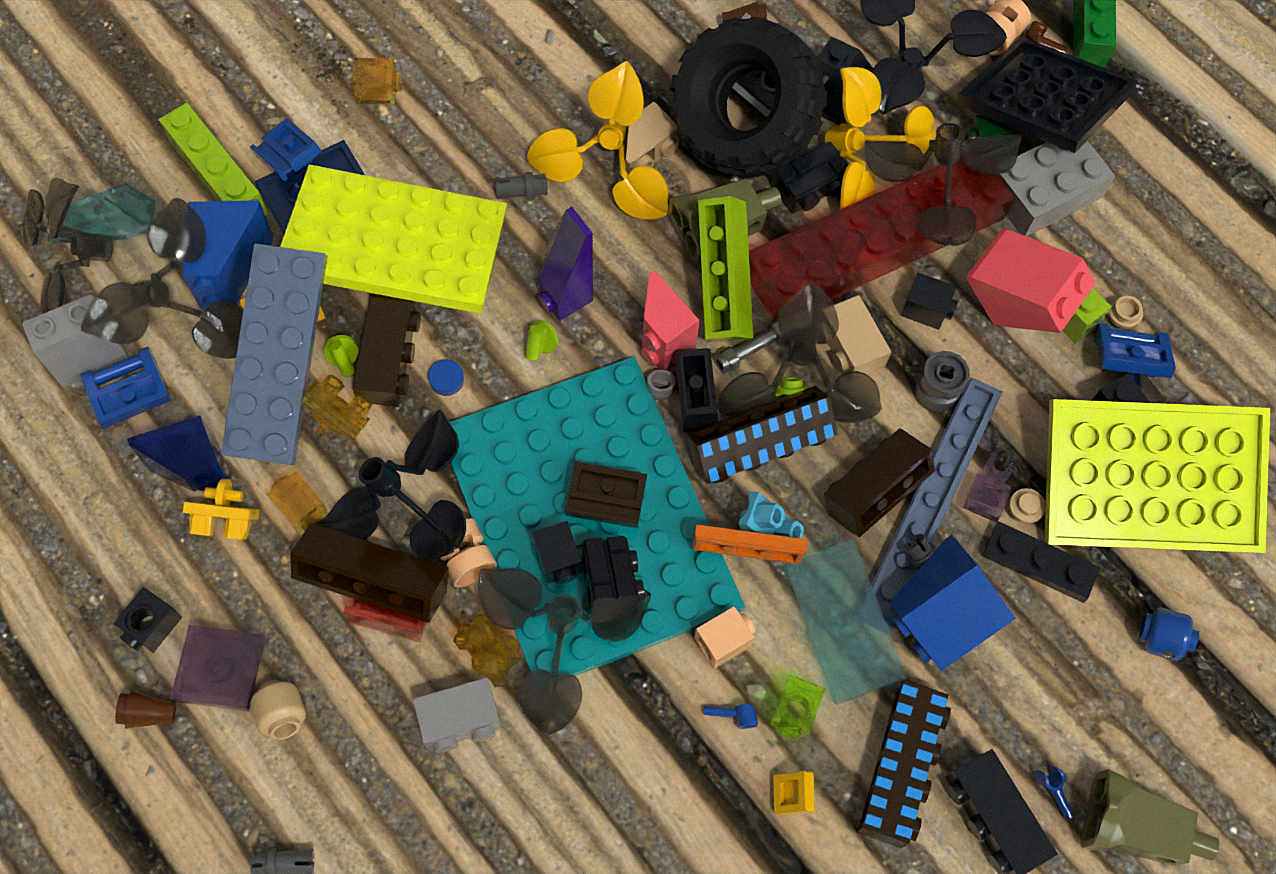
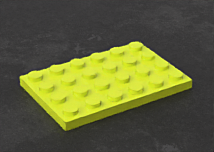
[280,165,507,314]
[1044,399,1270,553]

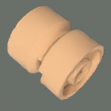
[986,0,1031,56]
[440,518,497,588]

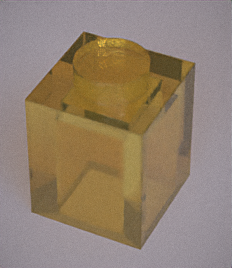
[352,58,402,105]
[267,471,328,537]

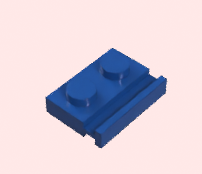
[250,118,322,181]

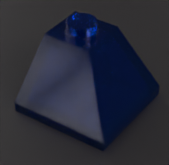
[127,416,228,492]

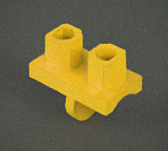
[183,478,260,540]

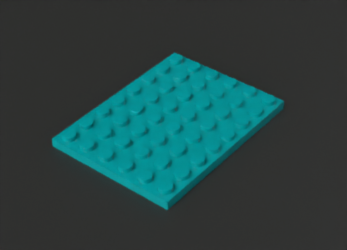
[450,356,745,691]

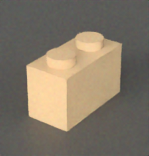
[817,295,892,382]

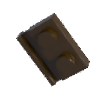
[565,462,647,528]

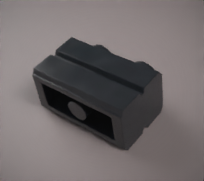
[771,142,848,213]
[675,348,718,432]
[581,536,645,622]

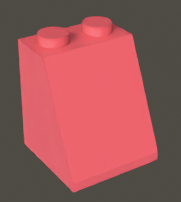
[966,229,1096,333]

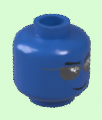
[1139,607,1199,661]

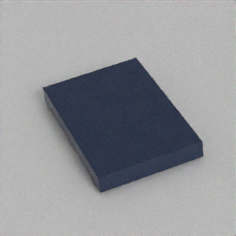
[254,140,365,235]

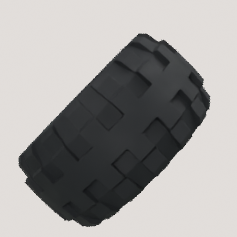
[669,16,827,178]

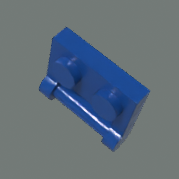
[1094,323,1176,378]
[80,346,171,429]

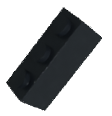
[945,748,1058,874]

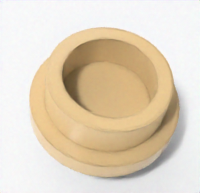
[1108,296,1143,329]
[1009,488,1046,524]

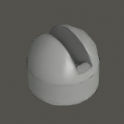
[647,369,676,400]

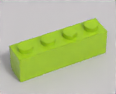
[158,102,268,216]
[698,196,753,342]

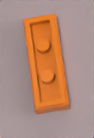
[691,524,808,564]

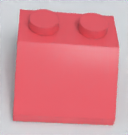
[641,270,700,371]

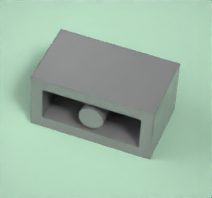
[413,677,502,753]

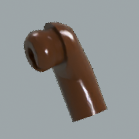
[1026,20,1067,53]

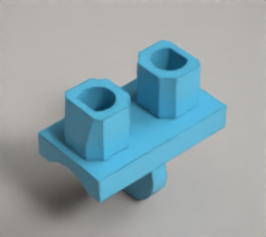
[739,492,804,538]

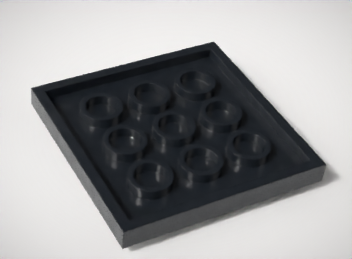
[956,36,1137,153]

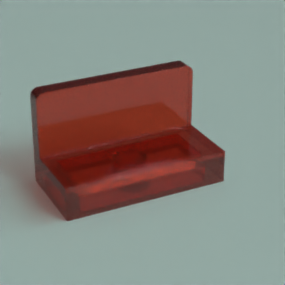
[343,599,427,643]

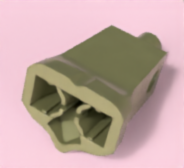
[668,178,781,265]
[1081,769,1219,866]

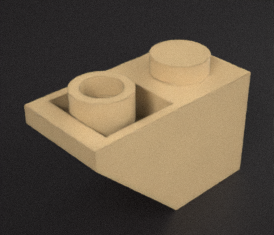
[626,102,679,174]

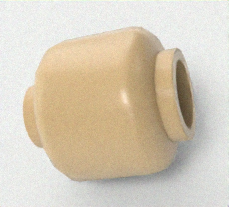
[250,680,306,740]

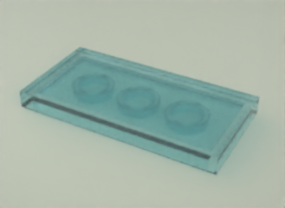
[785,539,907,705]

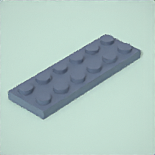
[221,243,328,466]

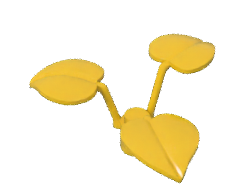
[527,61,669,220]
[825,67,936,223]

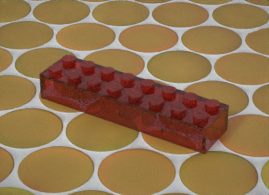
[749,147,1014,321]

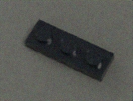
[982,521,1100,603]

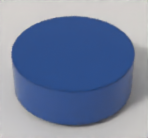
[428,359,464,396]

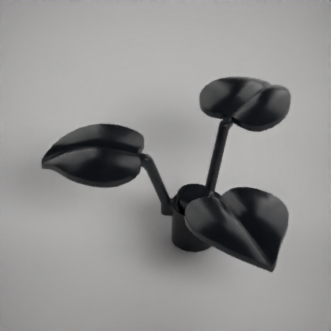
[860,0,1007,115]
[316,410,466,560]

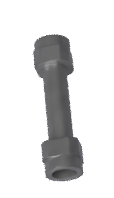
[714,317,794,374]

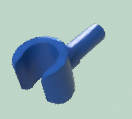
[704,704,758,729]
[1033,763,1074,820]

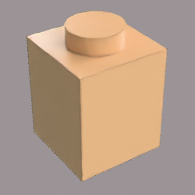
[694,606,755,669]

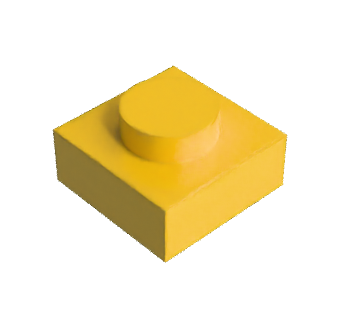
[773,771,815,816]

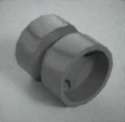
[914,351,970,412]

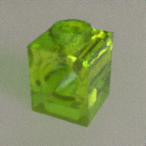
[770,674,825,740]

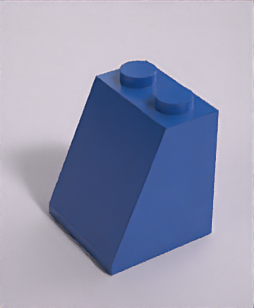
[182,200,273,311]
[890,534,1016,671]

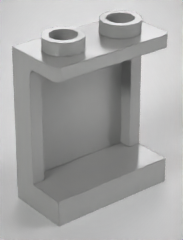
[22,295,129,388]

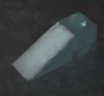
[47,183,155,244]

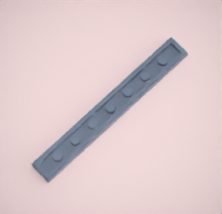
[855,377,1002,635]

